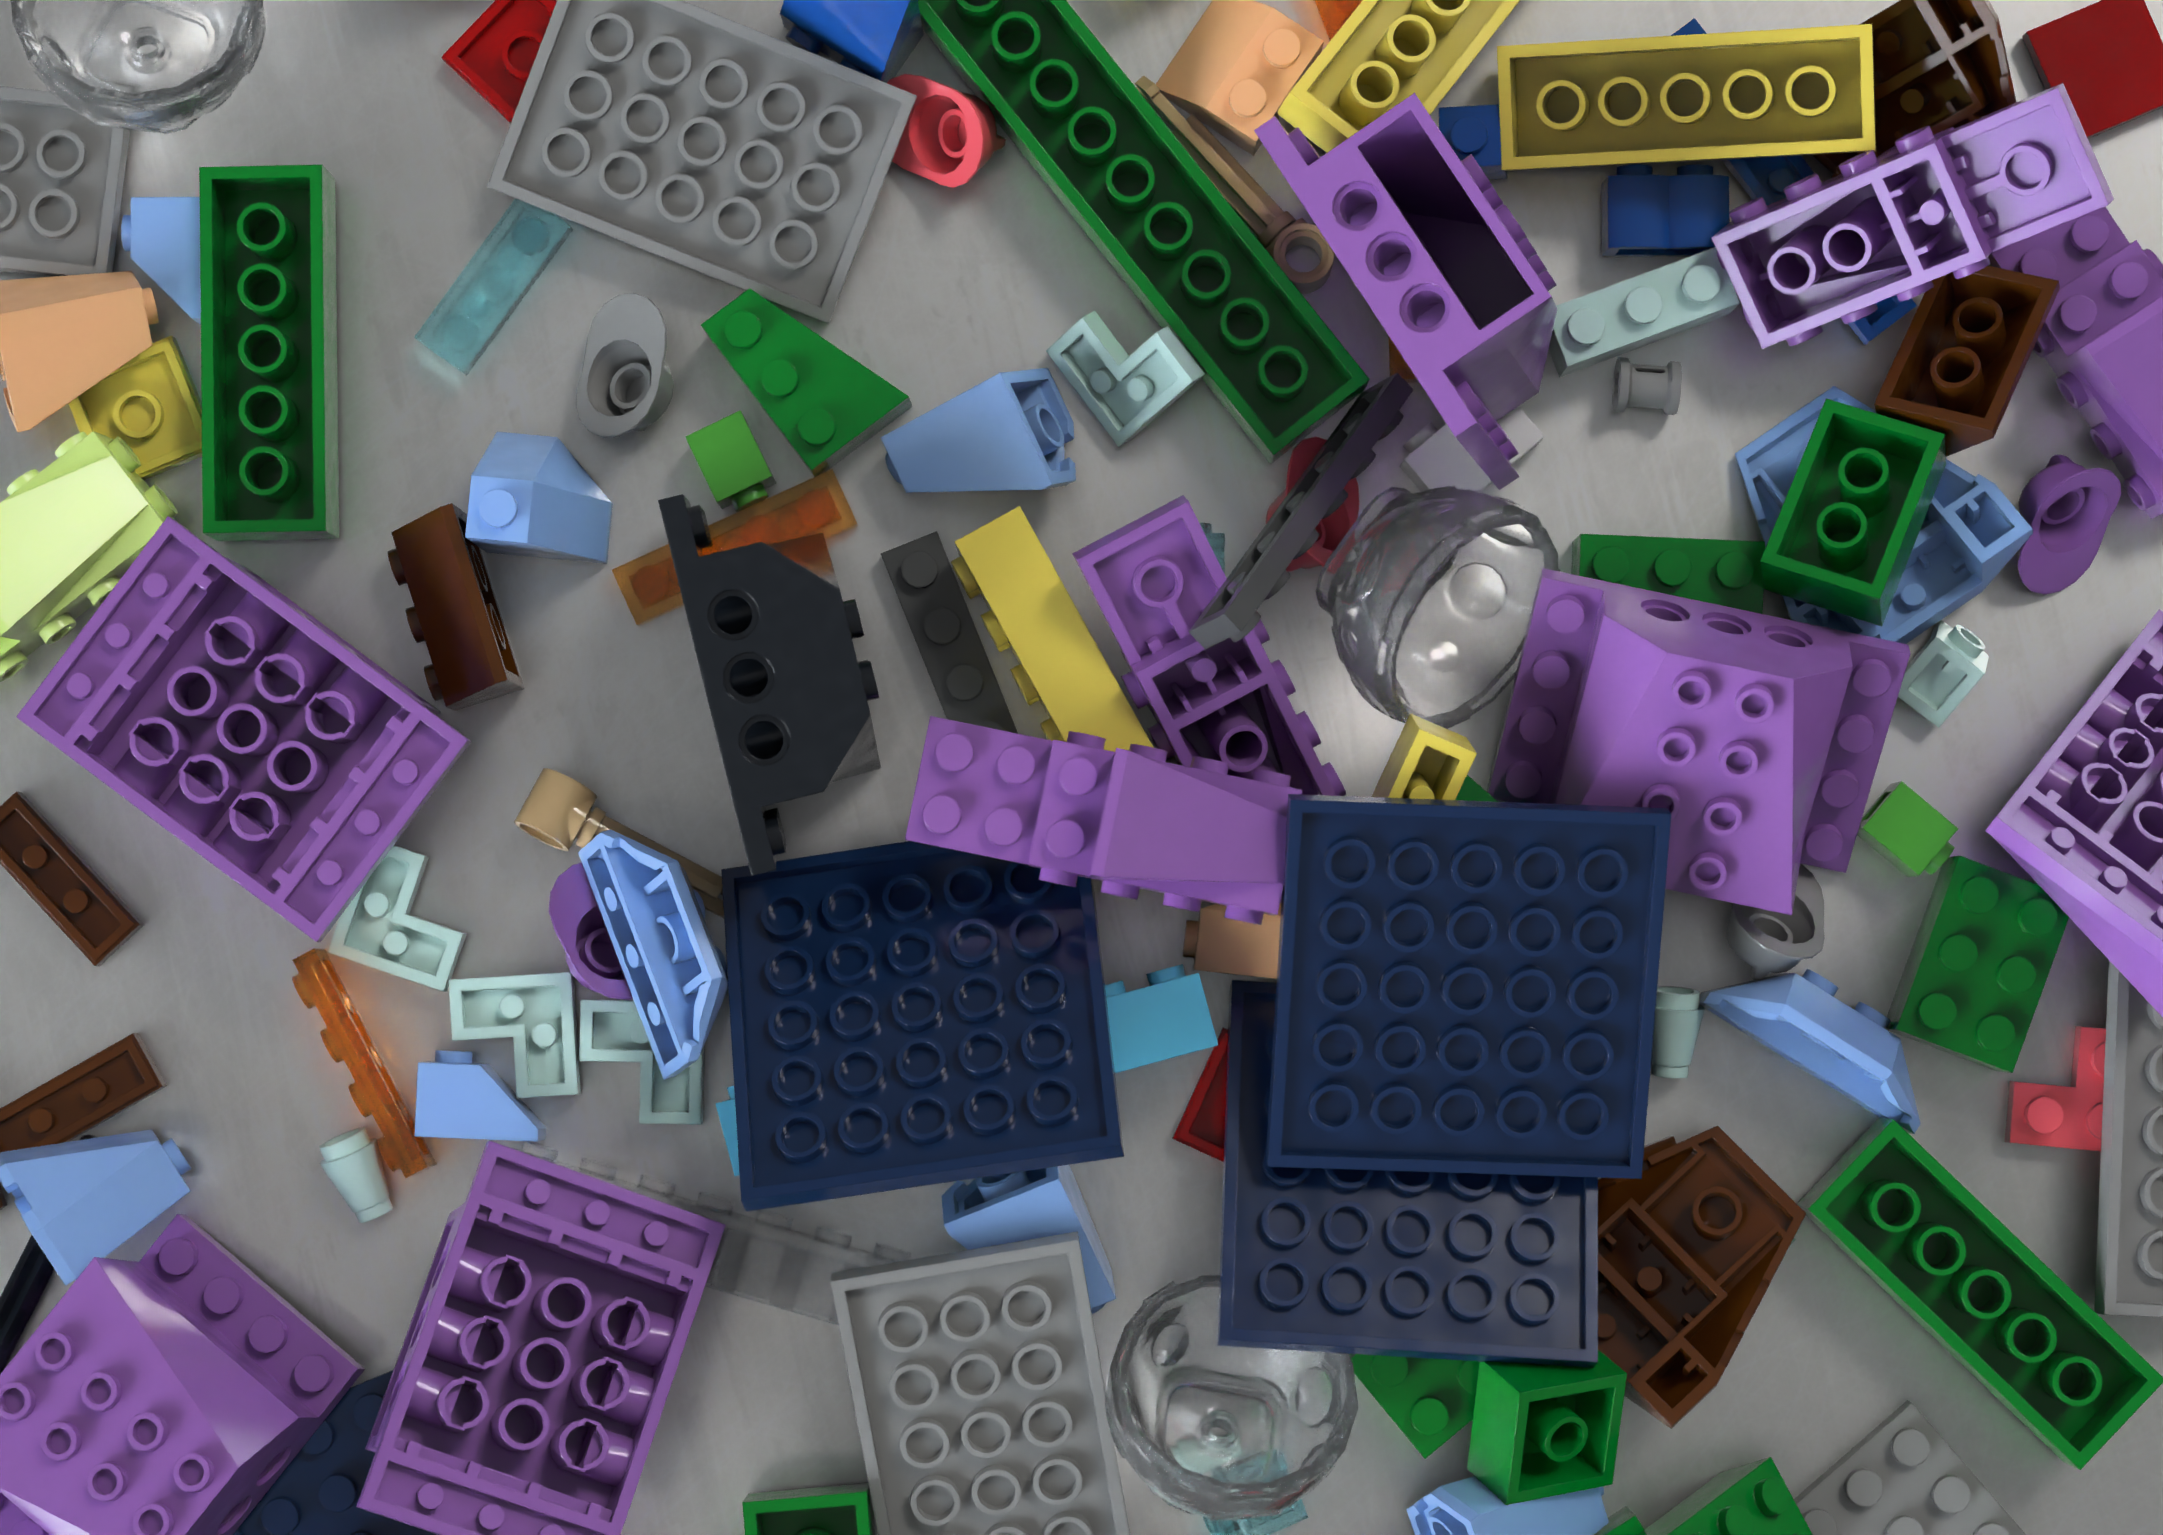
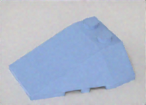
[1735,386,2033,644]

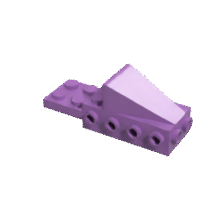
[1711,83,2114,349]
[1988,207,2163,519]
[1072,495,1346,796]
[905,716,1303,925]

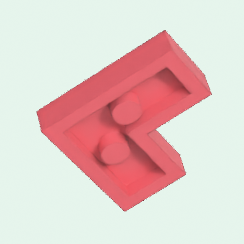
[2004,1026,2106,1151]

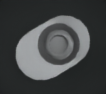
[576,293,674,438]
[1726,863,1825,981]

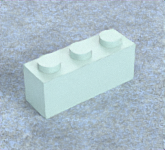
[1549,247,1740,377]

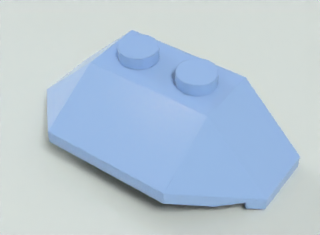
[578,830,728,1080]
[1699,969,1921,1134]

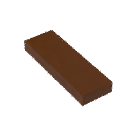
[0,791,144,966]
[0,1033,167,1152]

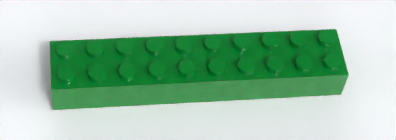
[918,0,1370,464]

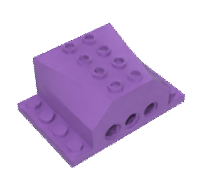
[1254,93,1557,490]
[16,516,472,942]
[1487,568,1910,915]
[1985,609,2163,1017]
[356,1140,726,1535]
[0,1214,365,1535]

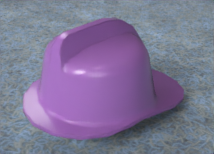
[2017,455,2121,595]
[549,863,633,1000]

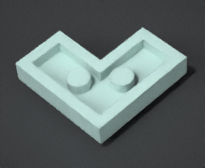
[1046,311,1205,447]
[328,845,466,992]
[449,972,581,1098]
[579,1000,705,1125]

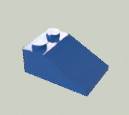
[780,0,924,83]

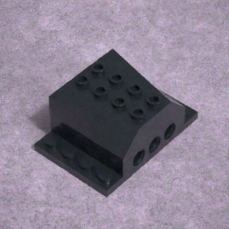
[658,494,881,876]

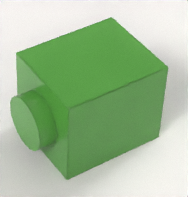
[686,411,776,512]
[1857,781,1958,877]

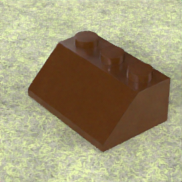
[1874,266,2060,457]
[388,503,524,711]

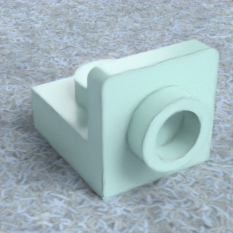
[1898,620,1989,727]

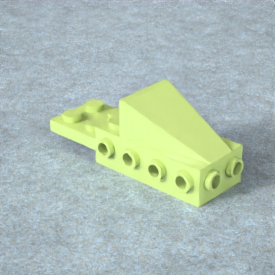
[0,431,178,682]

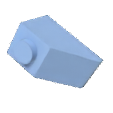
[121,197,201,325]
[414,1050,546,1142]

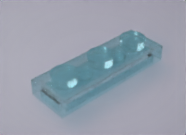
[414,198,573,376]

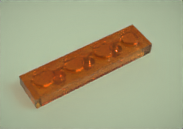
[612,469,858,626]
[292,948,437,1178]

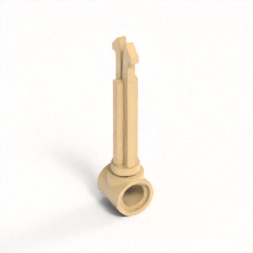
[1135,76,1334,294]
[514,768,724,919]

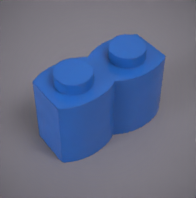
[1601,164,1730,257]

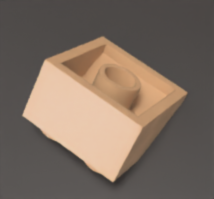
[1156,0,1324,156]

